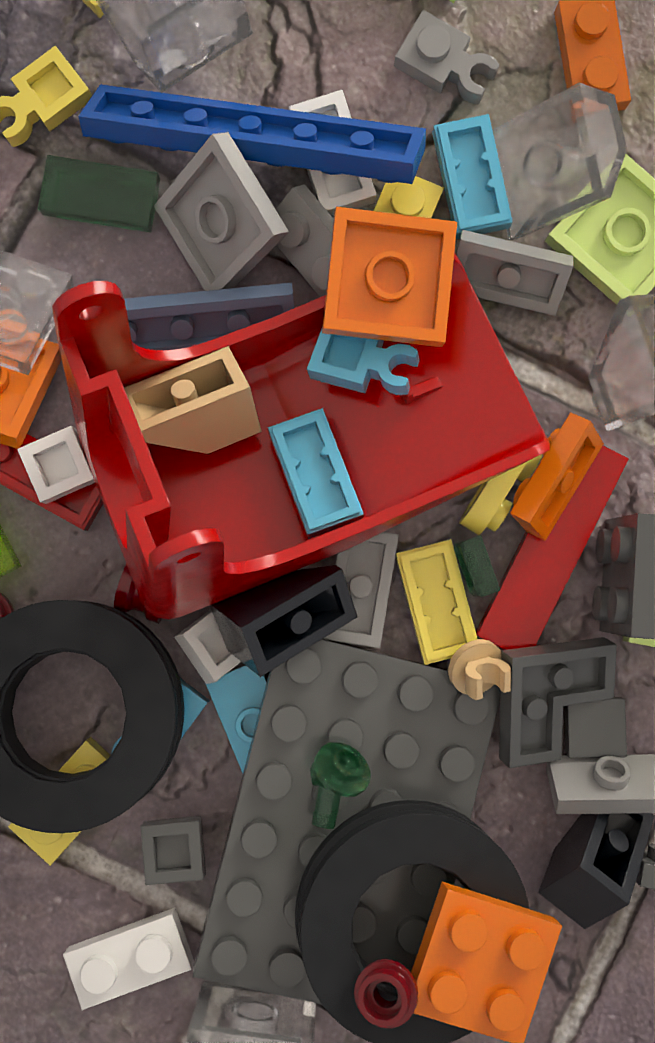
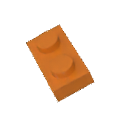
[554,0,631,118]
[510,412,604,541]

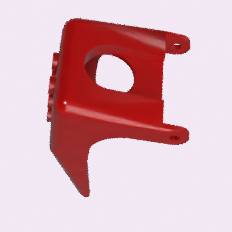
[52,253,550,620]

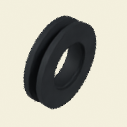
[0,600,184,833]
[295,800,529,1043]

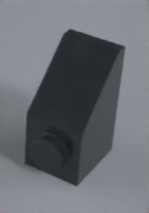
[210,565,358,677]
[538,813,655,929]

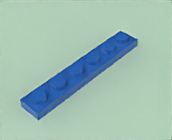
[78,84,426,184]

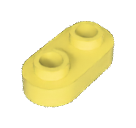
[459,454,543,535]

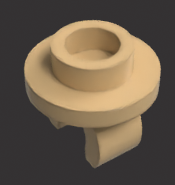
[448,639,511,700]

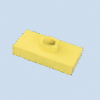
[395,539,477,665]

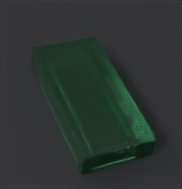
[38,155,160,233]

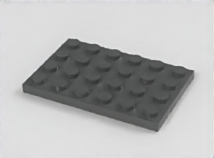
[193,639,501,1004]

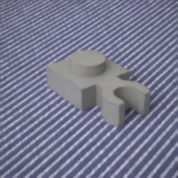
[394,10,499,104]

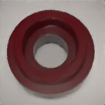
[354,959,418,1028]

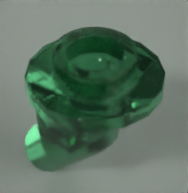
[310,742,371,829]

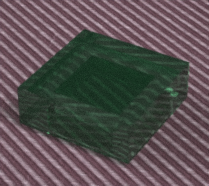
[454,535,501,597]

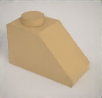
[124,346,262,454]

